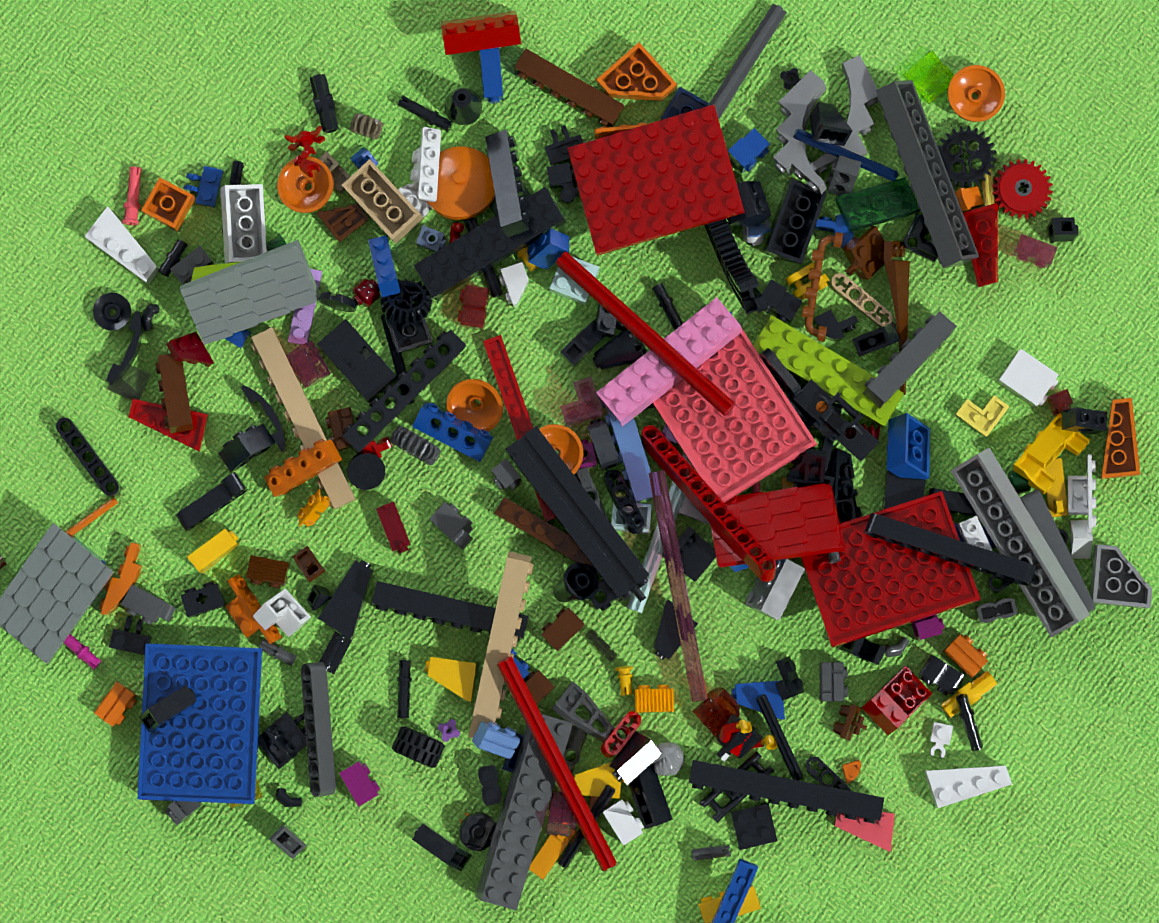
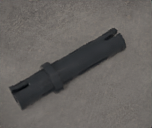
[398,95,453,133]
[652,283,683,331]
[397,660,412,718]
[956,694,983,751]

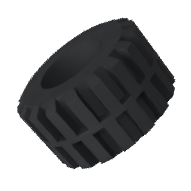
[392,726,445,768]

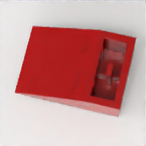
[861,666,932,736]

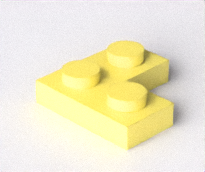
[955,395,1009,438]

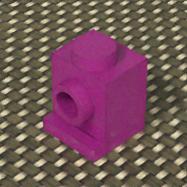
[578,440,597,470]

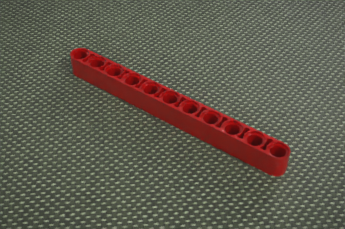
[642,425,776,582]

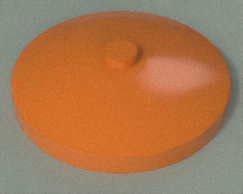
[426,146,495,220]

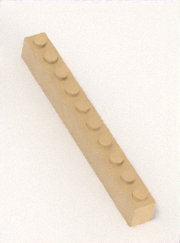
[250,327,356,510]
[468,551,534,738]

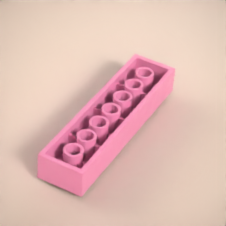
[596,297,742,427]

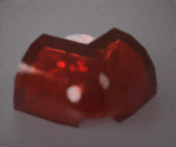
[692,687,740,738]

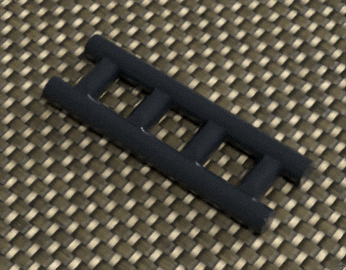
[699,751,774,823]

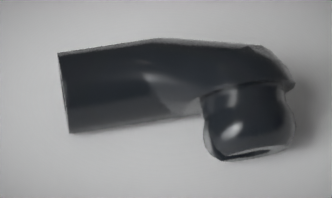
[141,304,160,332]
[275,788,302,807]

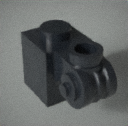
[546,163,580,204]

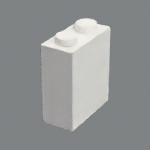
[997,349,1059,408]

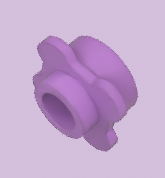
[438,719,460,742]

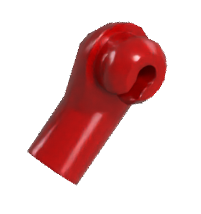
[449,222,464,244]

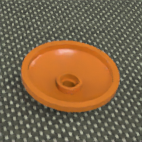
[948,65,1005,122]
[277,156,334,213]
[447,379,503,432]
[539,424,584,474]

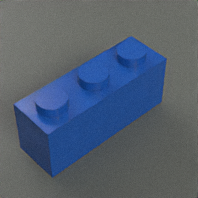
[368,235,401,297]

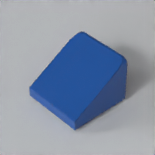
[350,147,379,169]

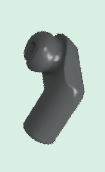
[884,636,910,657]

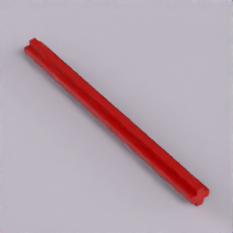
[555,252,735,416]
[496,656,617,871]

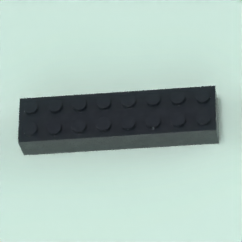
[414,187,567,300]
[372,581,529,642]

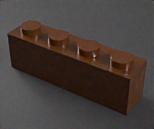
[155,354,194,433]

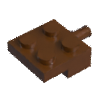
[842,226,885,280]

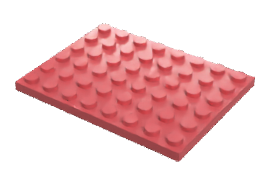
[653,329,817,503]

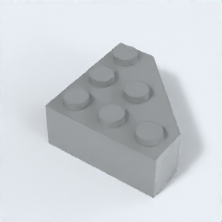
[1090,544,1152,609]

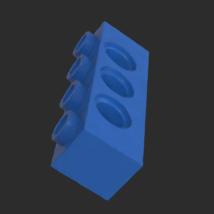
[412,402,494,462]

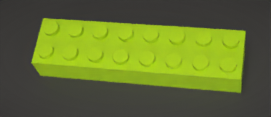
[753,315,904,428]

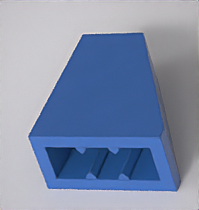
[480,47,504,104]
[731,680,785,719]

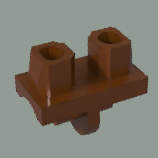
[833,704,867,741]

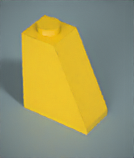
[187,529,239,574]
[425,657,477,702]
[575,762,621,799]

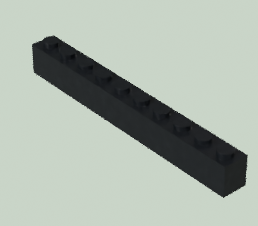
[688,760,884,824]

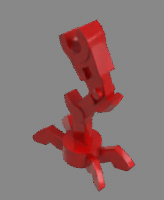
[284,126,325,178]

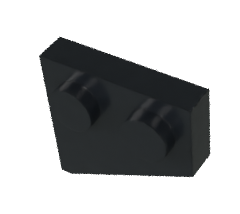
[786,449,827,485]

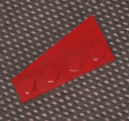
[963,203,998,287]
[129,399,208,452]

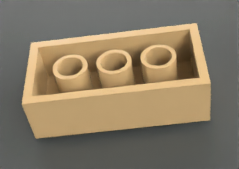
[342,159,423,244]

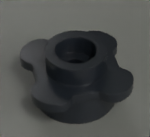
[780,68,801,90]

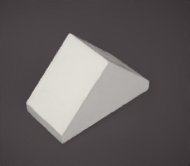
[1070,520,1093,559]

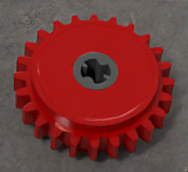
[992,159,1053,220]

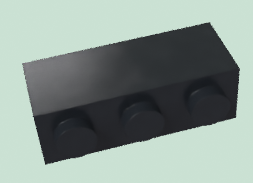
[629,764,673,830]

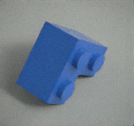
[728,128,770,173]

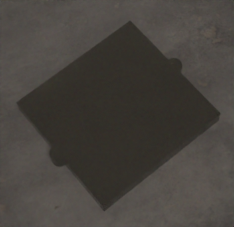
[107,361,151,400]

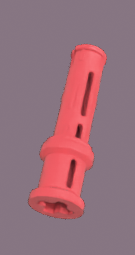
[122,166,142,226]

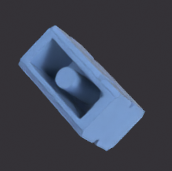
[472,721,520,759]

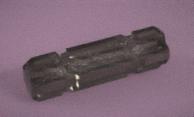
[586,629,617,662]

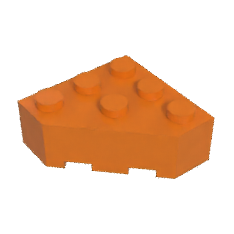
[596,42,677,101]

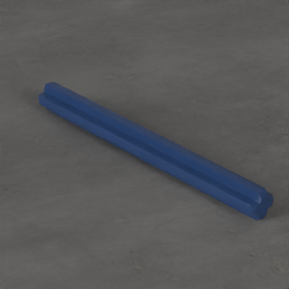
[793,129,898,181]

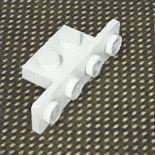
[410,127,441,202]
[1068,455,1096,533]

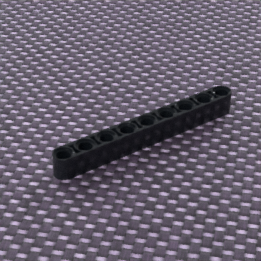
[864,514,1036,586]

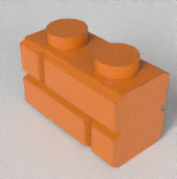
[943,634,988,678]
[94,682,137,727]

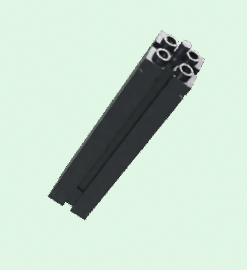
[505,426,650,602]

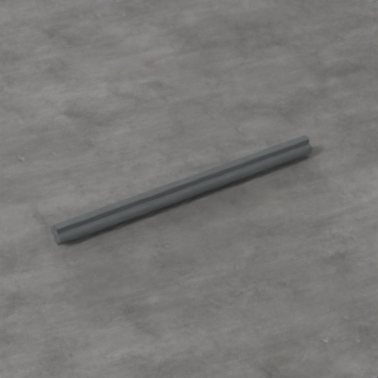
[708,4,787,119]

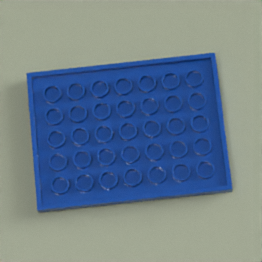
[137,643,263,804]

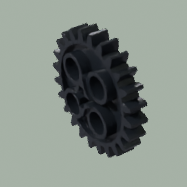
[937,126,997,188]

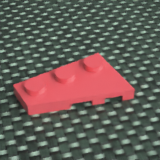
[834,812,895,852]

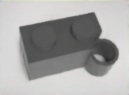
[429,502,474,550]
[121,585,176,625]

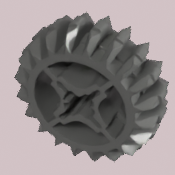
[390,426,441,465]

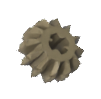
[350,114,383,139]

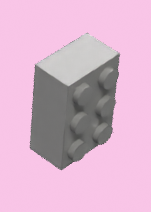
[745,559,805,620]

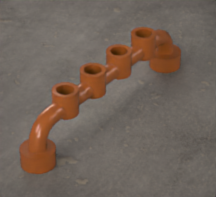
[802,232,843,342]

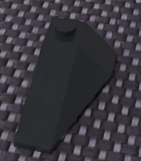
[827,449,861,524]

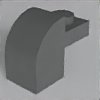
[165,801,203,825]

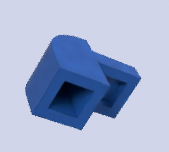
[815,214,853,249]

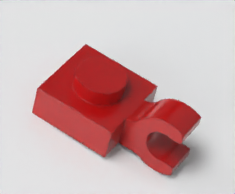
[361,436,392,458]

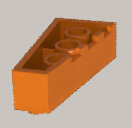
[1101,398,1140,480]

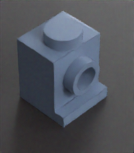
[416,225,447,252]

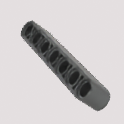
[1020,489,1096,612]
[301,662,336,797]

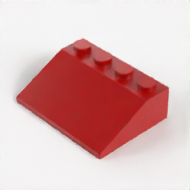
[441,11,521,55]

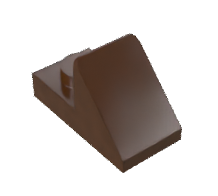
[292,546,325,582]

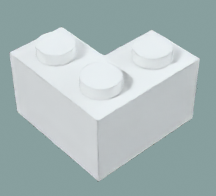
[253,588,311,637]

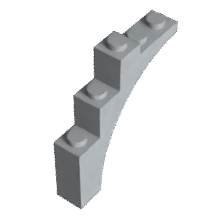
[810,55,878,174]
[773,70,827,194]

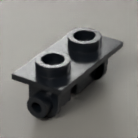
[319,631,352,674]

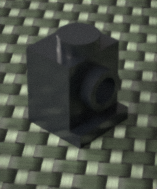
[1047,217,1079,243]

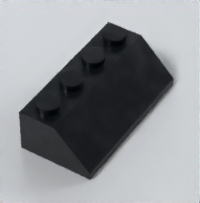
[762,179,827,264]

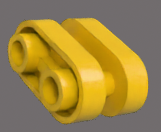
[785,262,829,300]

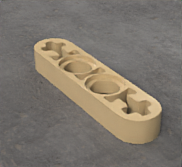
[831,273,893,327]

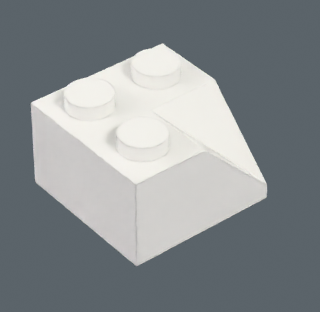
[603,799,644,845]

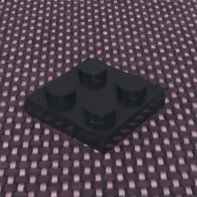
[731,803,777,850]

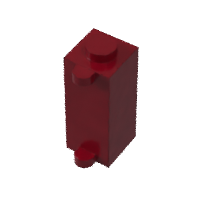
[376,502,412,554]

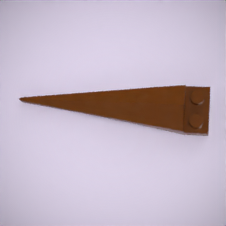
[884,241,910,395]

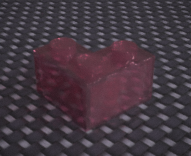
[560,377,604,427]

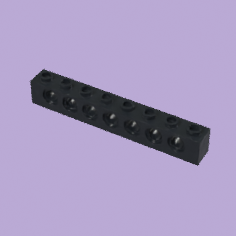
[341,329,467,455]

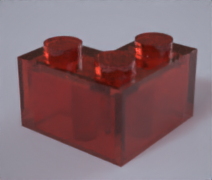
[457,285,490,331]

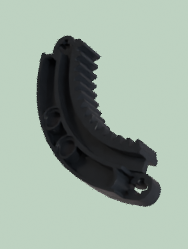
[704,218,768,314]

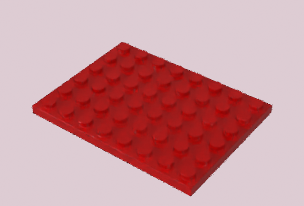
[568,105,745,256]
[801,491,980,648]

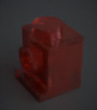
[1047,389,1073,416]

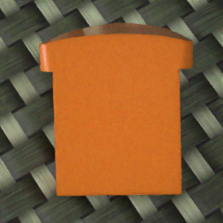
[955,186,984,211]

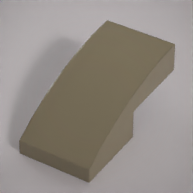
[319,152,351,194]

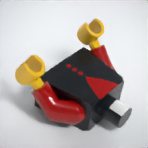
[717,714,777,761]

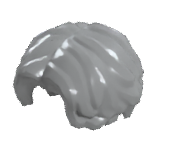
[652,741,685,776]

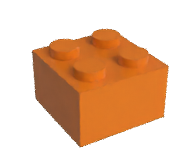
[141,177,196,232]

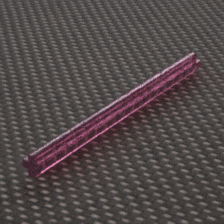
[648,470,708,702]

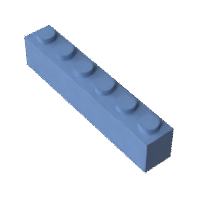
[600,401,658,503]

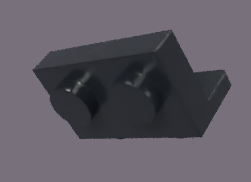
[258,724,298,769]

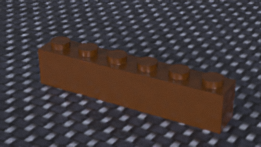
[514,48,624,127]
[494,497,593,567]

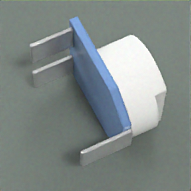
[742,219,771,245]

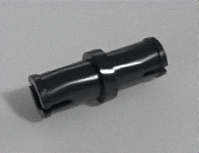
[158,239,188,277]

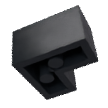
[762,280,803,323]
[218,424,276,473]

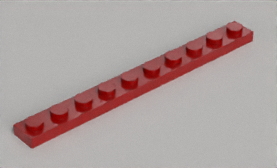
[483,335,556,522]

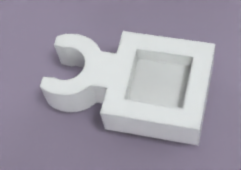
[930,722,953,758]

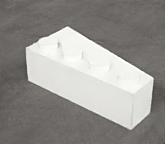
[85,206,159,285]
[924,766,1012,808]

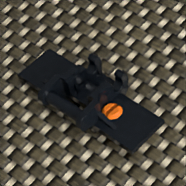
[793,379,879,462]

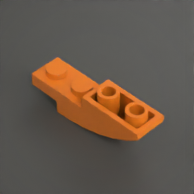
[99,542,143,616]

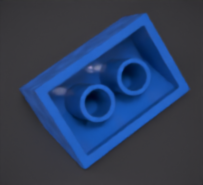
[887,413,930,479]

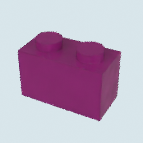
[339,761,381,807]

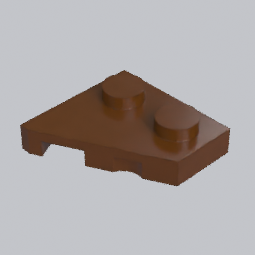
[317,204,369,243]

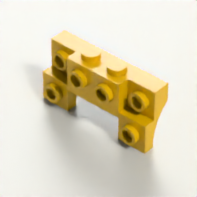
[1013,413,1090,495]

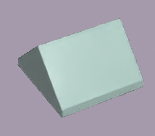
[611,502,652,534]

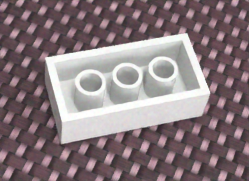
[221,184,267,263]

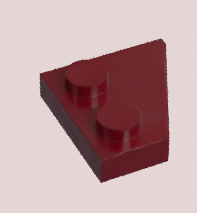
[166,331,214,367]

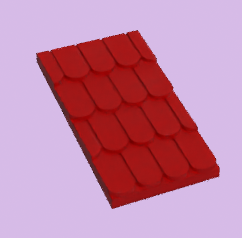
[706,483,845,572]

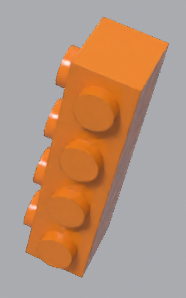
[264,439,342,497]

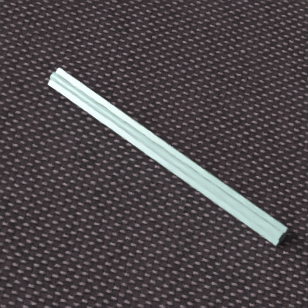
[627,452,694,613]

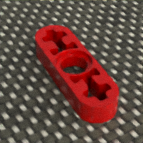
[601,711,642,758]

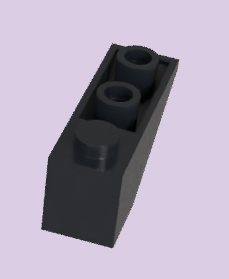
[560,319,605,368]

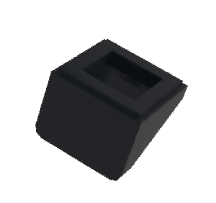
[307,585,332,611]

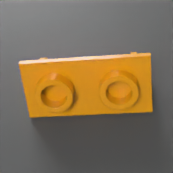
[297,489,330,527]

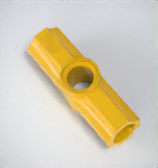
[940,671,997,718]

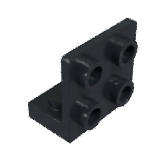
[664,526,716,582]

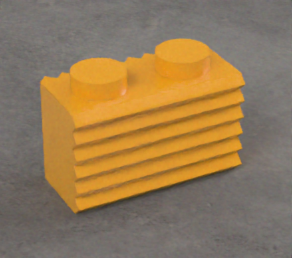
[634,685,674,713]

